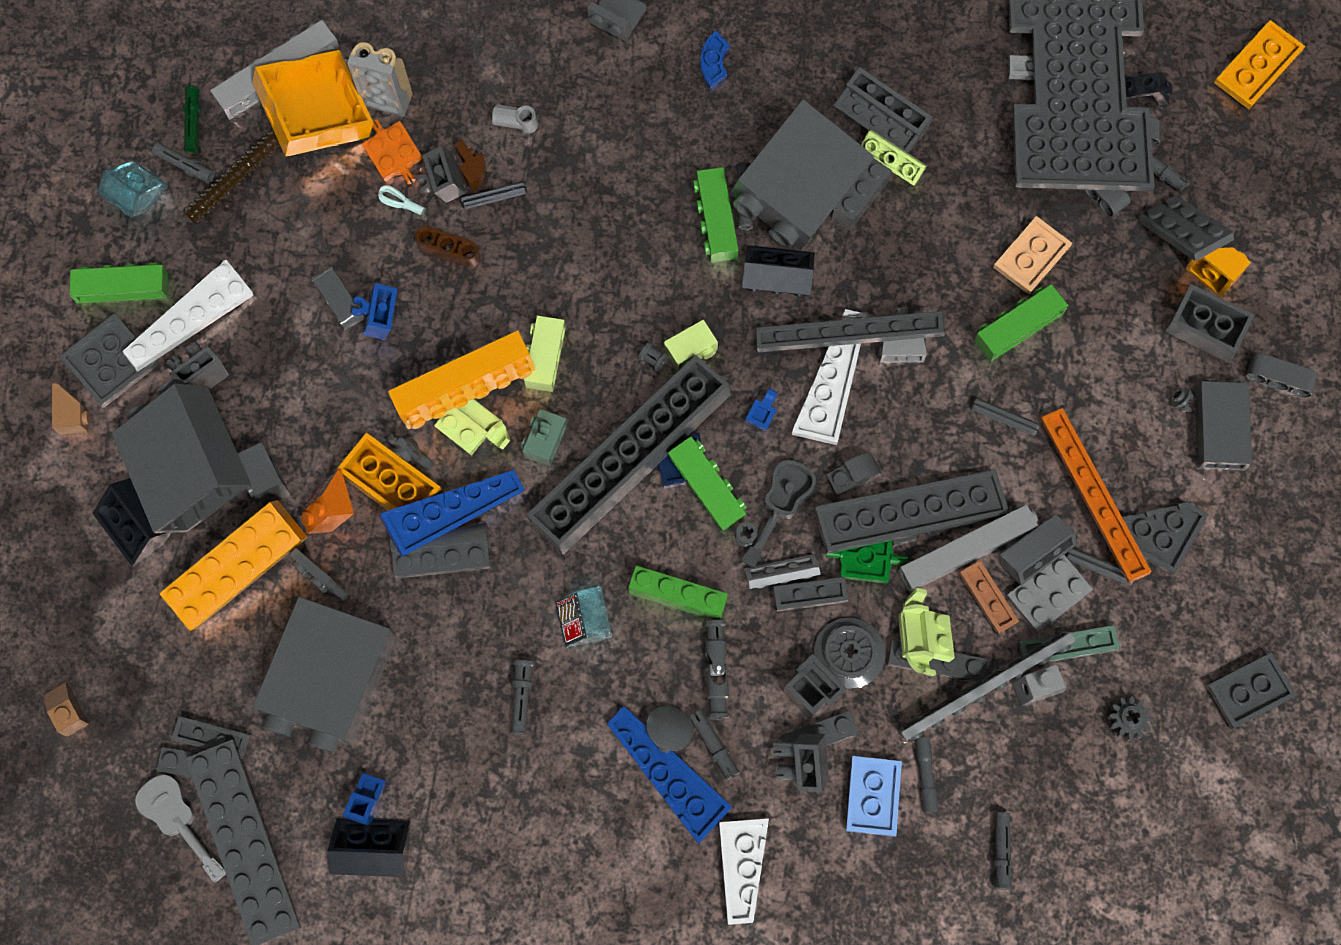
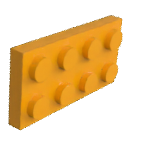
[1214,20,1305,109]

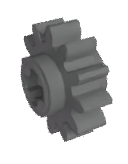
[1107,696,1154,741]

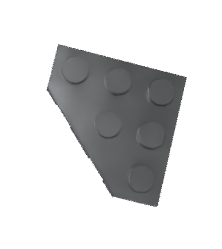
[1123,502,1208,575]

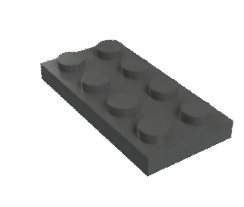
[1139,195,1234,261]

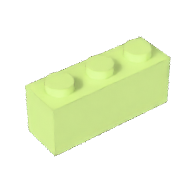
[522,316,566,392]

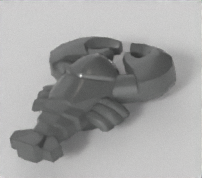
[386,434,434,471]

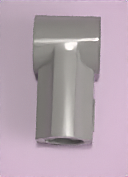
[492,104,538,133]

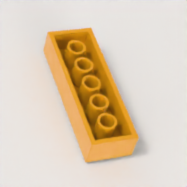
[388,330,536,430]
[159,500,308,631]

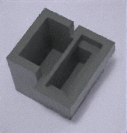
[783,654,847,720]

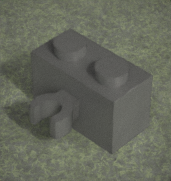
[417,145,466,203]

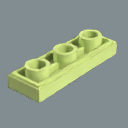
[861,130,927,185]

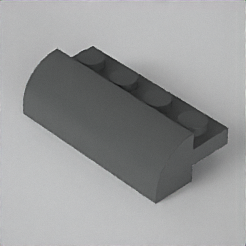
[834,67,932,154]
[390,523,490,579]

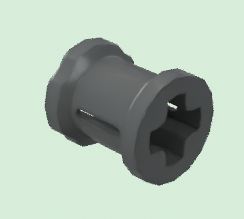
[638,342,669,372]
[735,522,758,548]

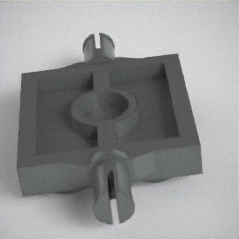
[289,548,349,601]

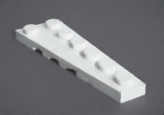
[122,260,253,372]
[792,309,868,445]

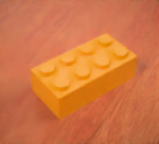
[337,433,443,511]

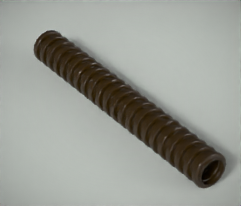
[183,128,281,224]

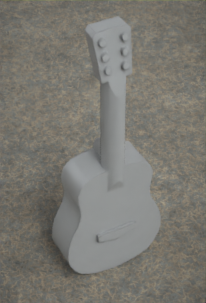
[135,775,226,882]

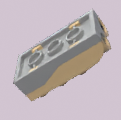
[347,42,413,117]

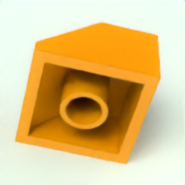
[1185,247,1251,298]

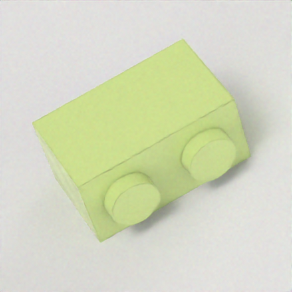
[664,320,718,372]

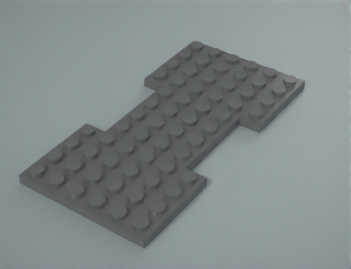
[1008,0,1155,191]

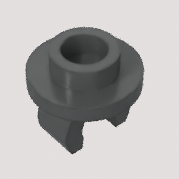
[1171,387,1197,412]

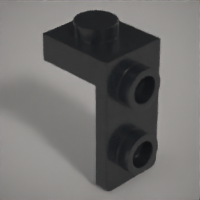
[1125,72,1172,105]

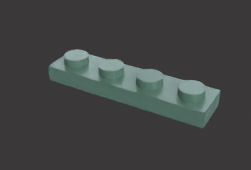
[1018,625,1120,663]

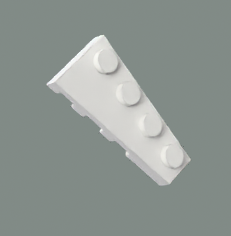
[719,818,769,925]

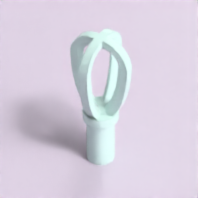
[378,185,425,216]

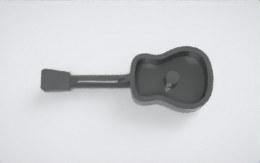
[742,460,816,568]

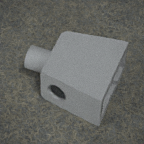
[880,308,927,363]
[1012,665,1066,707]

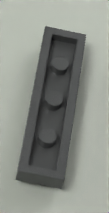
[887,640,988,683]

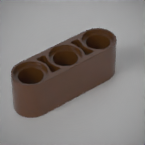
[415,226,481,268]

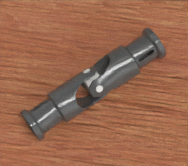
[704,620,730,720]

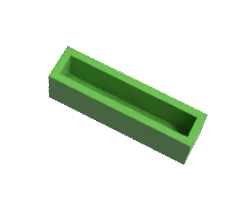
[693,167,738,263]
[70,263,169,304]
[974,284,1069,362]
[668,437,747,532]
[629,566,728,620]

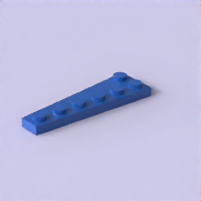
[379,470,525,557]
[607,706,732,844]

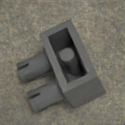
[166,342,229,389]
[773,733,829,792]

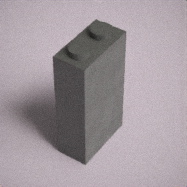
[1195,379,1252,471]

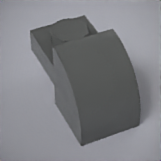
[827,453,882,496]

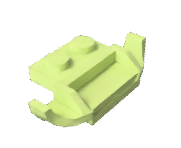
[434,399,511,456]
[898,588,955,676]

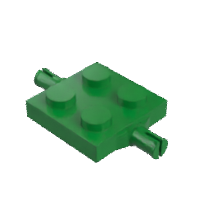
[825,540,908,584]

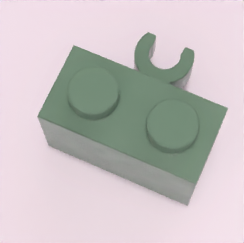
[521,409,567,467]

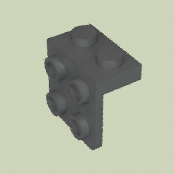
[587,0,646,41]

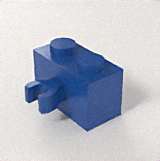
[351,283,398,340]

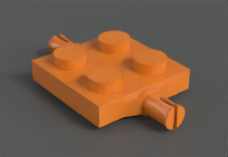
[362,119,423,185]

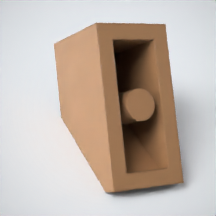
[52,383,91,435]
[44,682,89,737]

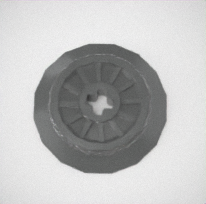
[814,618,886,689]

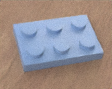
[846,756,902,837]

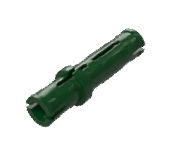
[183,86,201,153]

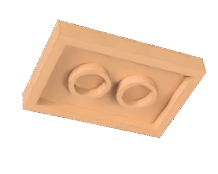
[993,216,1072,295]

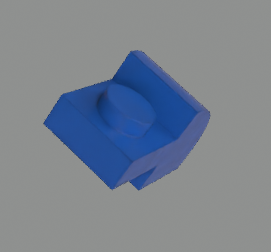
[343,773,386,825]

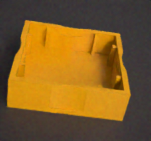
[252,50,373,157]

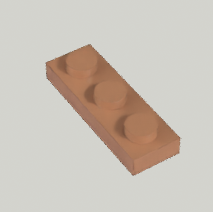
[959,560,1019,635]

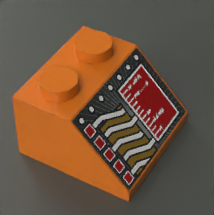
[301,470,354,534]

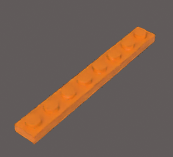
[1041,408,1151,583]

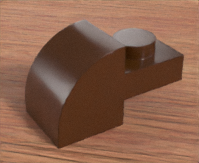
[455,140,487,193]

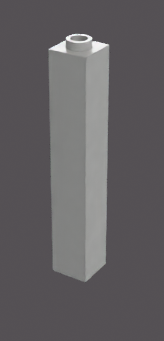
[898,505,1038,593]

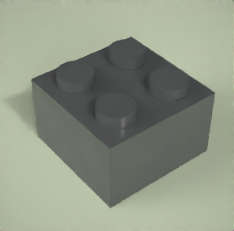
[238,442,291,507]

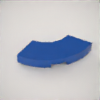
[700,30,730,90]

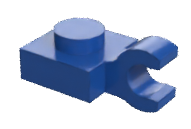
[745,388,778,432]

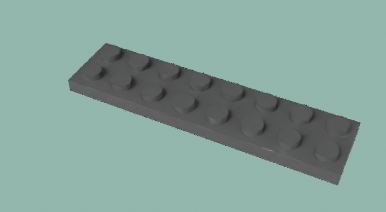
[814,469,1010,554]
[185,740,301,945]

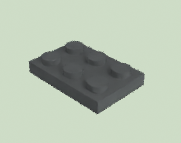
[1206,652,1297,730]

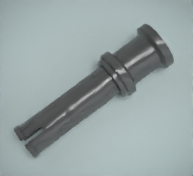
[510,660,535,735]

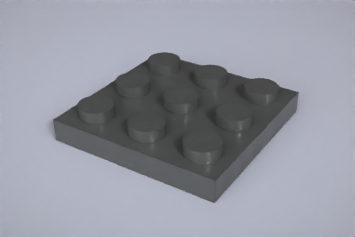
[59,313,159,408]

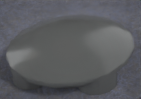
[645,706,693,753]

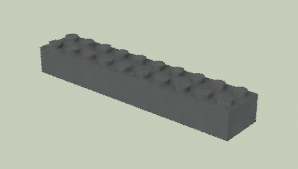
[526,355,731,555]

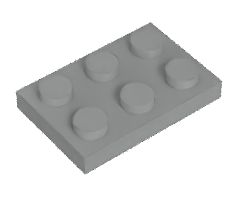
[1006,555,1093,634]

